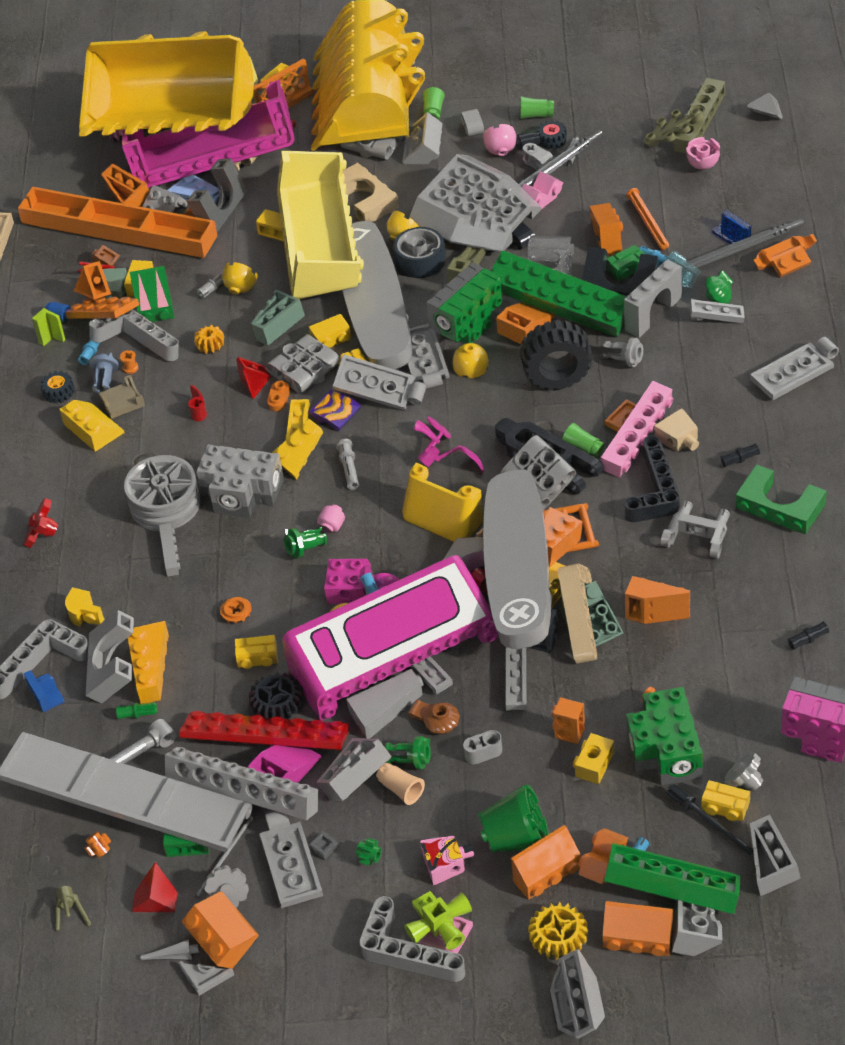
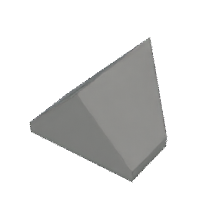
[747,93,783,120]

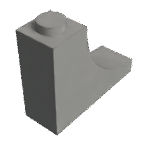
[443,537,485,572]

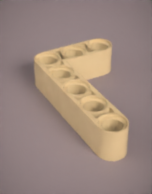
[558,563,597,664]

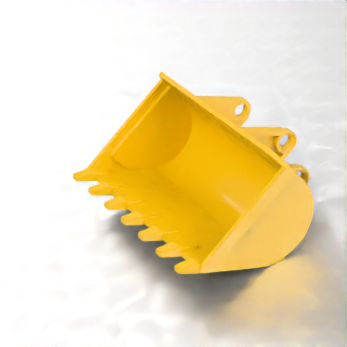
[311,0,425,151]
[79,31,254,136]

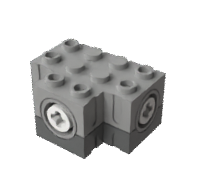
[196,444,284,518]

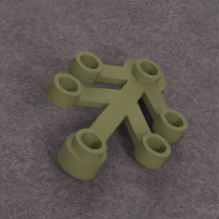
[643,108,704,147]

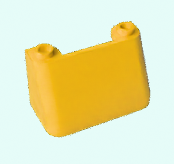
[402,463,484,542]

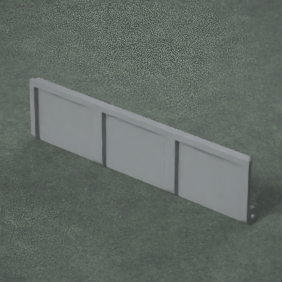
[0,732,252,852]

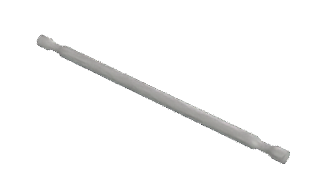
[196,816,253,896]

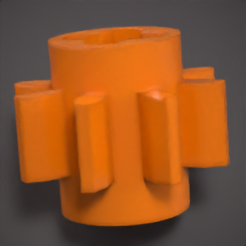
[84,831,111,858]

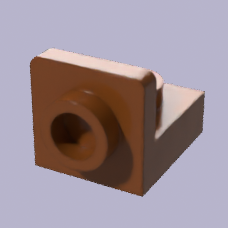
[91,245,120,266]

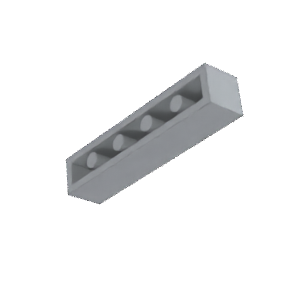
[159,523,181,577]

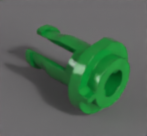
[284,527,327,559]
[385,736,431,770]

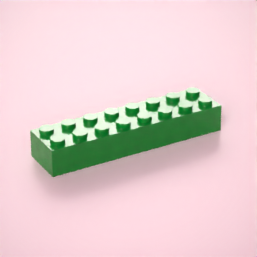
[491,250,626,338]

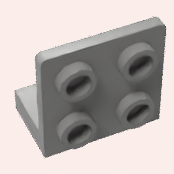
[142,185,188,213]

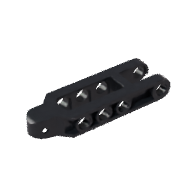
[495,418,604,495]

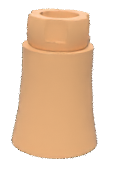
[376,763,425,805]

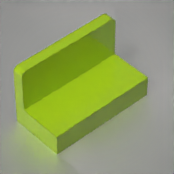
[32,308,66,346]

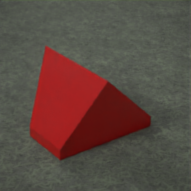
[236,357,271,399]
[132,862,178,912]

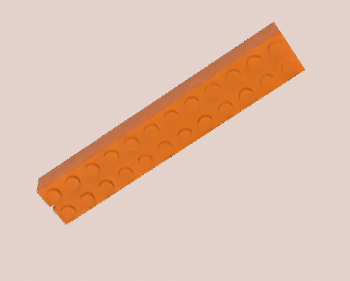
[18,187,217,258]

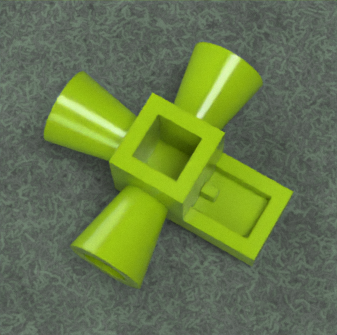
[404,891,472,950]

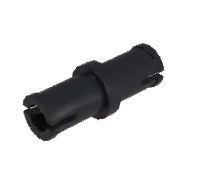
[720,443,760,467]
[788,621,829,650]

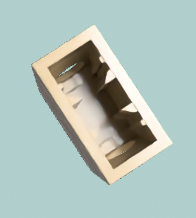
[654,408,699,452]

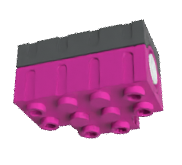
[781,676,845,763]

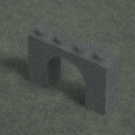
[187,158,248,232]

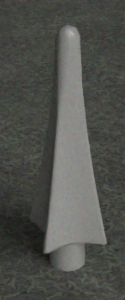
[140,940,200,960]

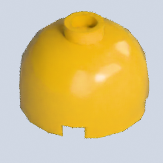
[386,211,419,242]
[222,262,258,294]
[453,343,489,379]

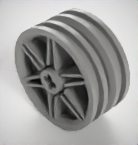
[124,455,201,531]

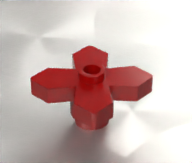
[23,498,58,548]

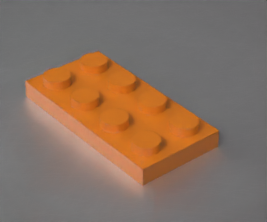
[65,297,139,319]

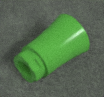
[422,87,445,120]
[520,96,554,119]
[562,423,605,459]

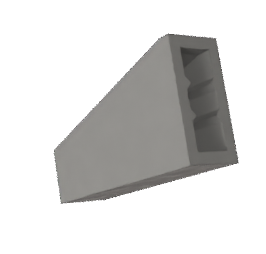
[346,669,423,739]

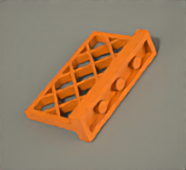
[253,58,314,108]

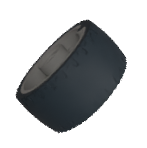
[394,227,446,278]

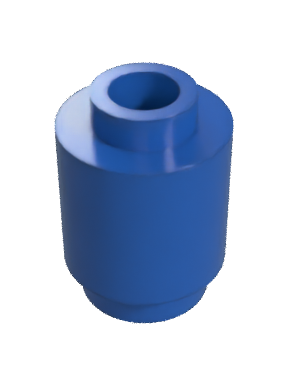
[45,302,71,322]

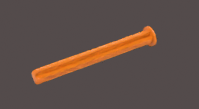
[626,188,669,250]

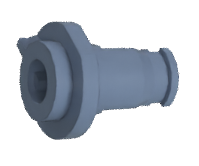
[90,353,119,393]

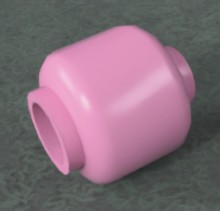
[317,504,345,534]

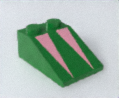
[130,266,175,322]

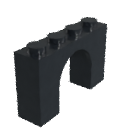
[582,247,660,297]

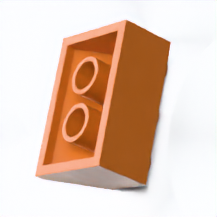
[511,825,581,900]
[181,891,259,969]
[603,901,673,956]

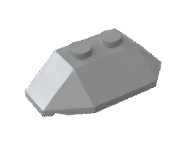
[550,949,605,1039]

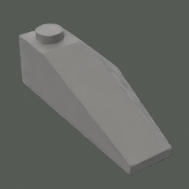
[672,899,722,956]

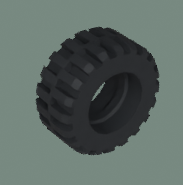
[520,320,592,390]

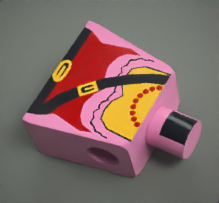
[420,836,474,885]

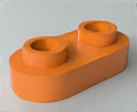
[267,381,290,412]

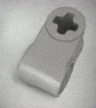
[523,143,554,170]

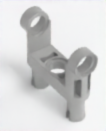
[661,500,730,559]

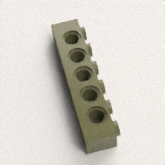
[672,78,725,154]

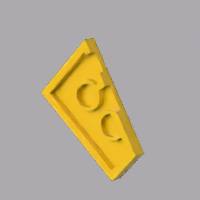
[272,419,323,480]

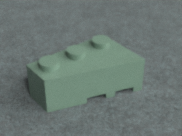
[251,289,305,345]

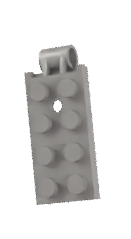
[407,324,449,389]
[750,337,839,400]
[332,354,426,411]
[259,811,323,908]

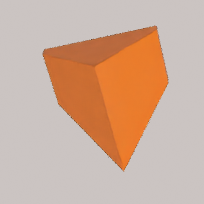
[73,261,111,300]

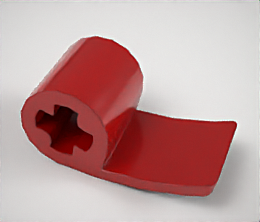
[188,385,207,421]

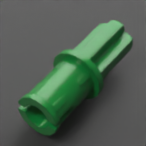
[116,702,158,719]

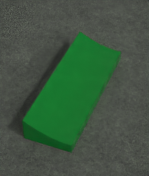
[604,843,740,914]

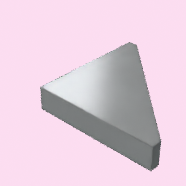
[178,961,234,996]

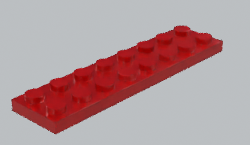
[180,711,349,750]

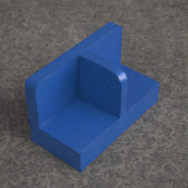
[23,670,64,712]

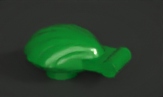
[705,270,733,304]

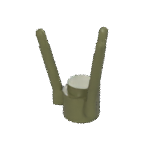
[54,886,91,931]

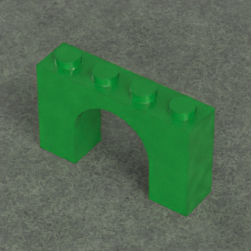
[735,465,827,534]

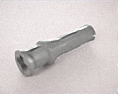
[336,439,359,490]

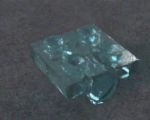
[667,250,701,288]

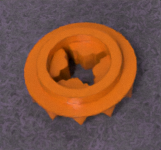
[220,597,252,624]

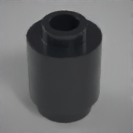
[516,131,540,150]

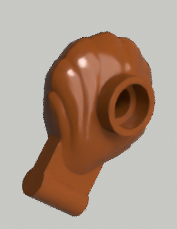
[408,700,460,735]

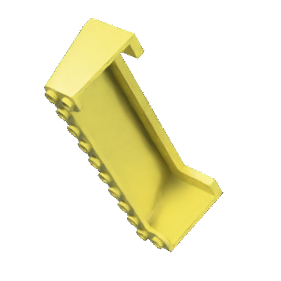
[277,151,364,299]

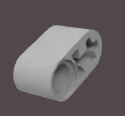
[461,109,484,136]
[463,730,502,765]

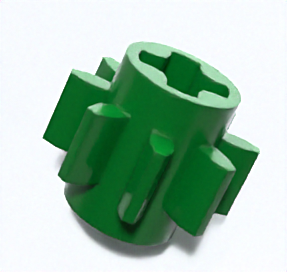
[355,838,382,866]

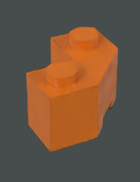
[578,828,628,884]

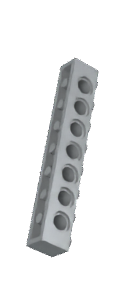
[165,747,318,820]

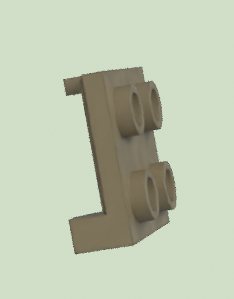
[98,375,145,419]

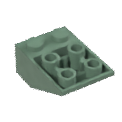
[557,581,624,647]

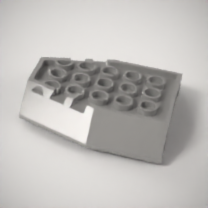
[409,154,542,252]

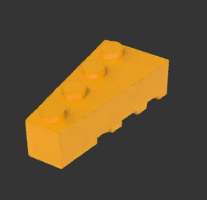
[128,621,169,704]

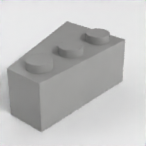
[316,738,392,801]
[750,815,801,896]

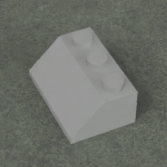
[402,112,442,164]

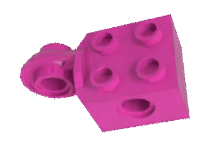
[324,559,400,604]

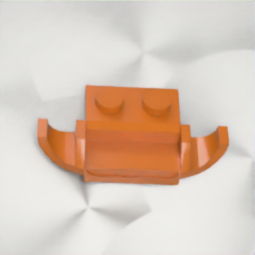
[753,234,817,278]

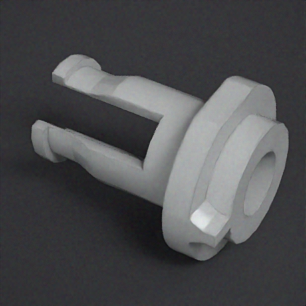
[603,338,643,367]

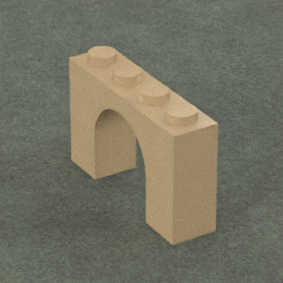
[343,163,399,222]

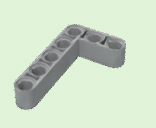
[89,309,179,361]
[0,619,88,699]
[360,896,465,982]

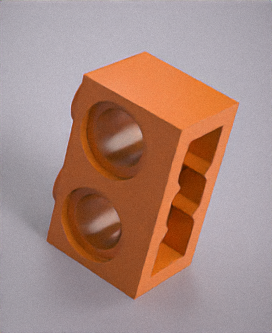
[551,697,585,744]

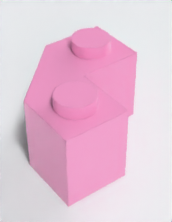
[522,171,564,209]

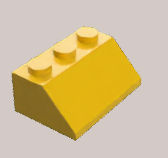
[59,400,124,452]

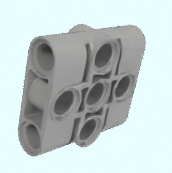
[341,136,405,160]
[266,334,341,393]
[501,435,576,510]

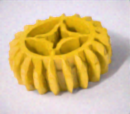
[528,902,588,960]

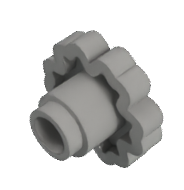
[724,752,763,791]
[204,865,249,908]

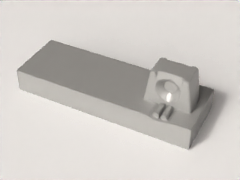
[689,299,745,323]

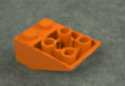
[496,302,557,344]
[625,576,690,624]

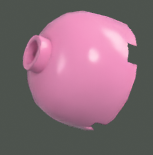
[483,124,516,156]
[686,137,720,170]

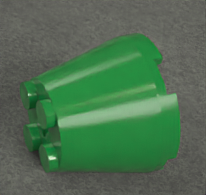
[478,784,549,853]

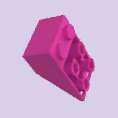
[248,745,322,783]

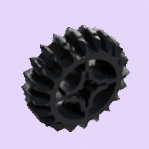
[249,671,304,719]

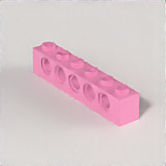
[601,381,674,478]

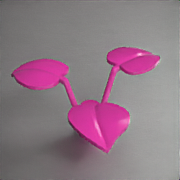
[414,416,484,473]

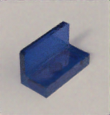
[712,209,752,244]

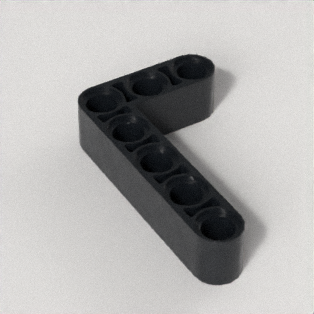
[625,435,680,522]

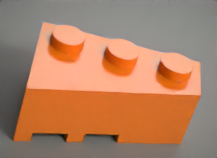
[101,164,150,207]
[589,203,623,256]
[544,507,583,567]

